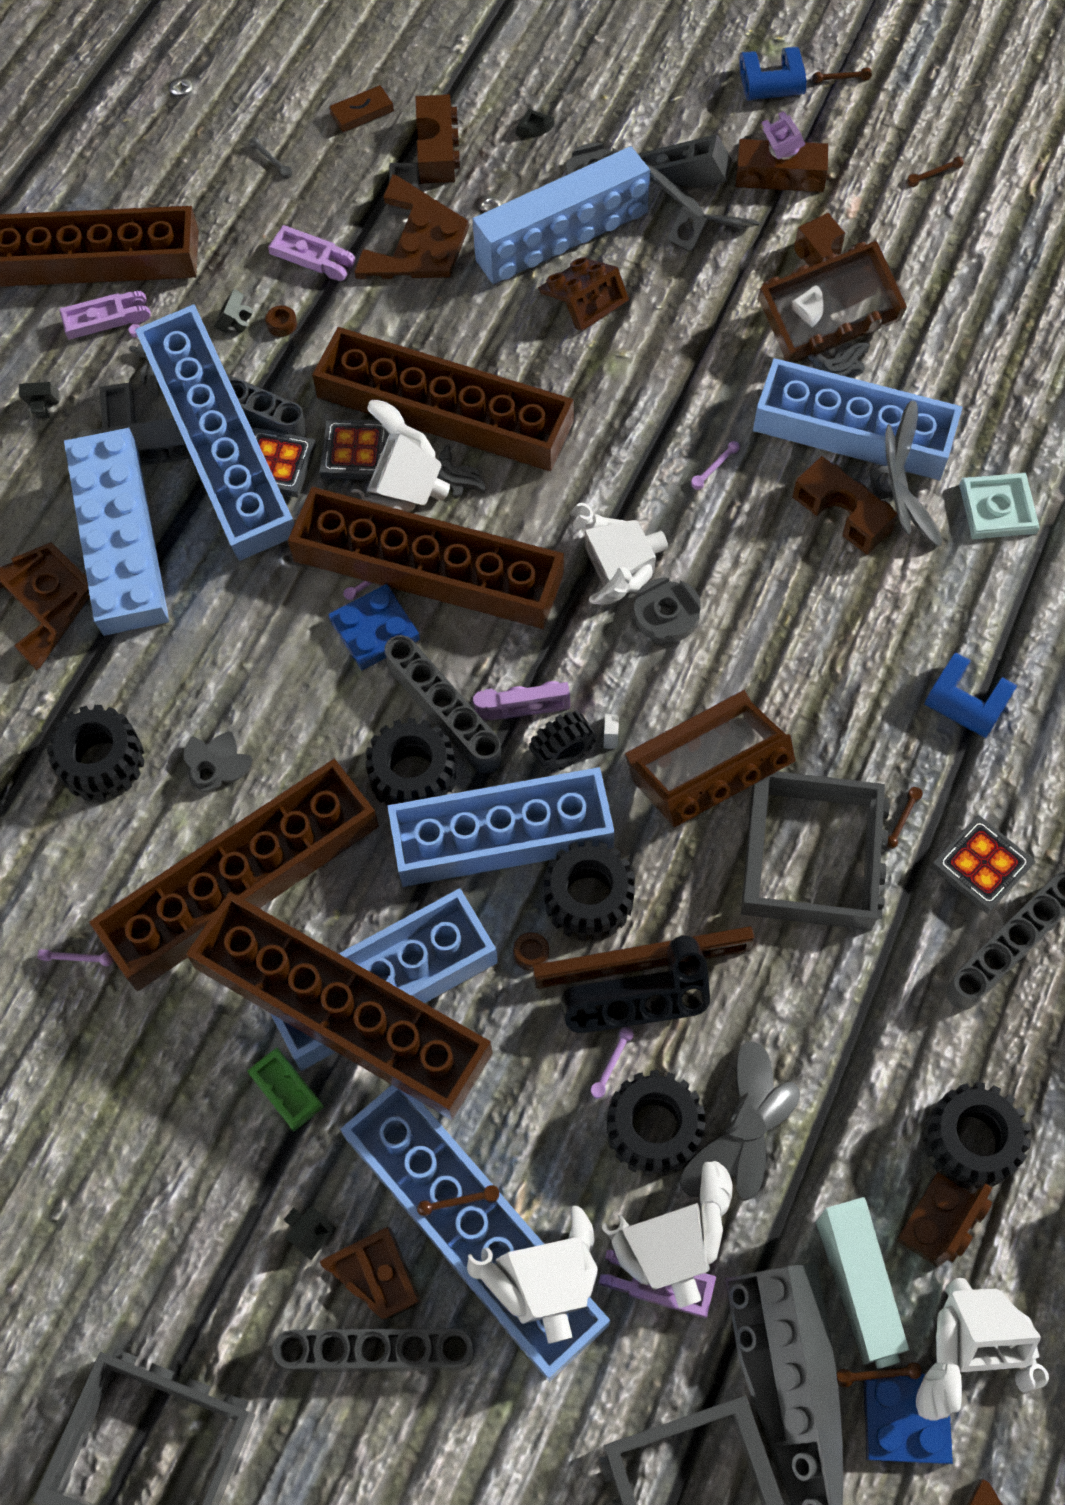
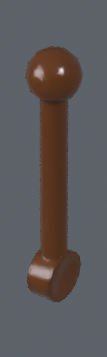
[812,67,872,84]
[907,156,964,187]
[887,787,923,849]
[417,1185,499,1216]
[836,1362,922,1388]

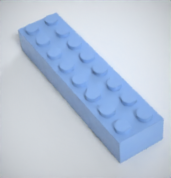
[135,304,295,561]
[340,1085,610,1382]

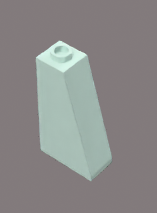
[815,1197,909,1369]

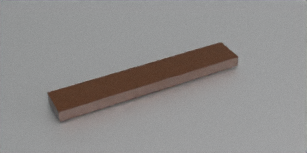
[533,926,755,989]

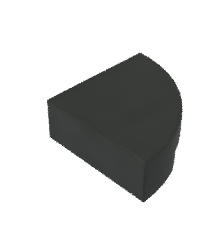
[516,109,554,138]

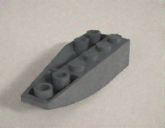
[725,1264,844,1505]

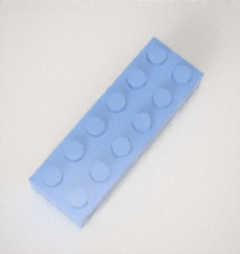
[472,146,650,285]
[753,358,963,481]
[64,428,169,636]
[387,767,615,887]
[270,888,498,1071]

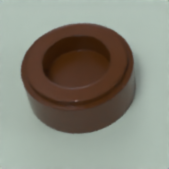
[265,305,297,337]
[513,932,550,971]

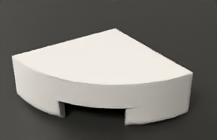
[792,285,823,327]
[604,714,619,749]

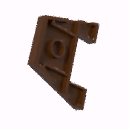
[354,174,469,279]
[0,542,90,671]

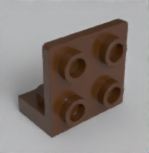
[538,257,629,331]
[896,1172,993,1268]

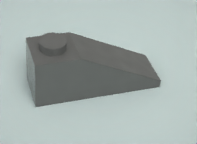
[638,134,732,188]

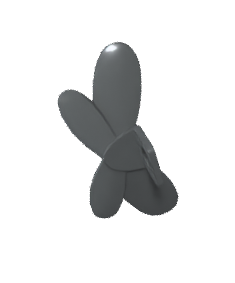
[647,165,761,251]
[869,401,942,547]
[680,1041,800,1199]

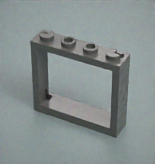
[740,771,890,931]
[33,1349,256,1505]
[599,1396,784,1505]

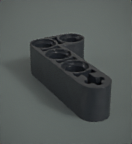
[561,935,710,1033]

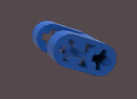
[739,46,806,101]
[924,652,1018,738]

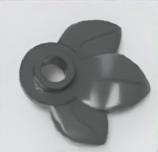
[183,731,253,792]

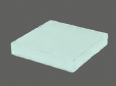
[959,473,1040,539]

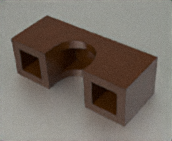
[415,94,460,184]
[735,139,828,192]
[794,213,877,310]
[792,456,898,555]

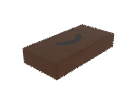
[329,85,394,132]

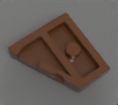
[320,1227,422,1320]

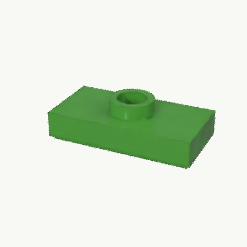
[247,1047,324,1132]

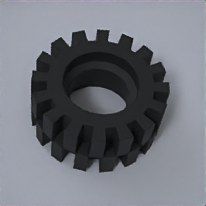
[529,711,597,773]

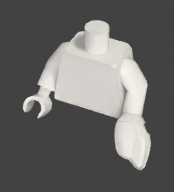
[351,400,450,512]
[570,503,668,605]
[602,1161,733,1308]
[467,1206,598,1344]
[915,1278,1049,1421]

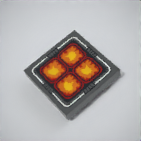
[320,419,389,480]
[253,428,317,498]
[931,815,1036,915]

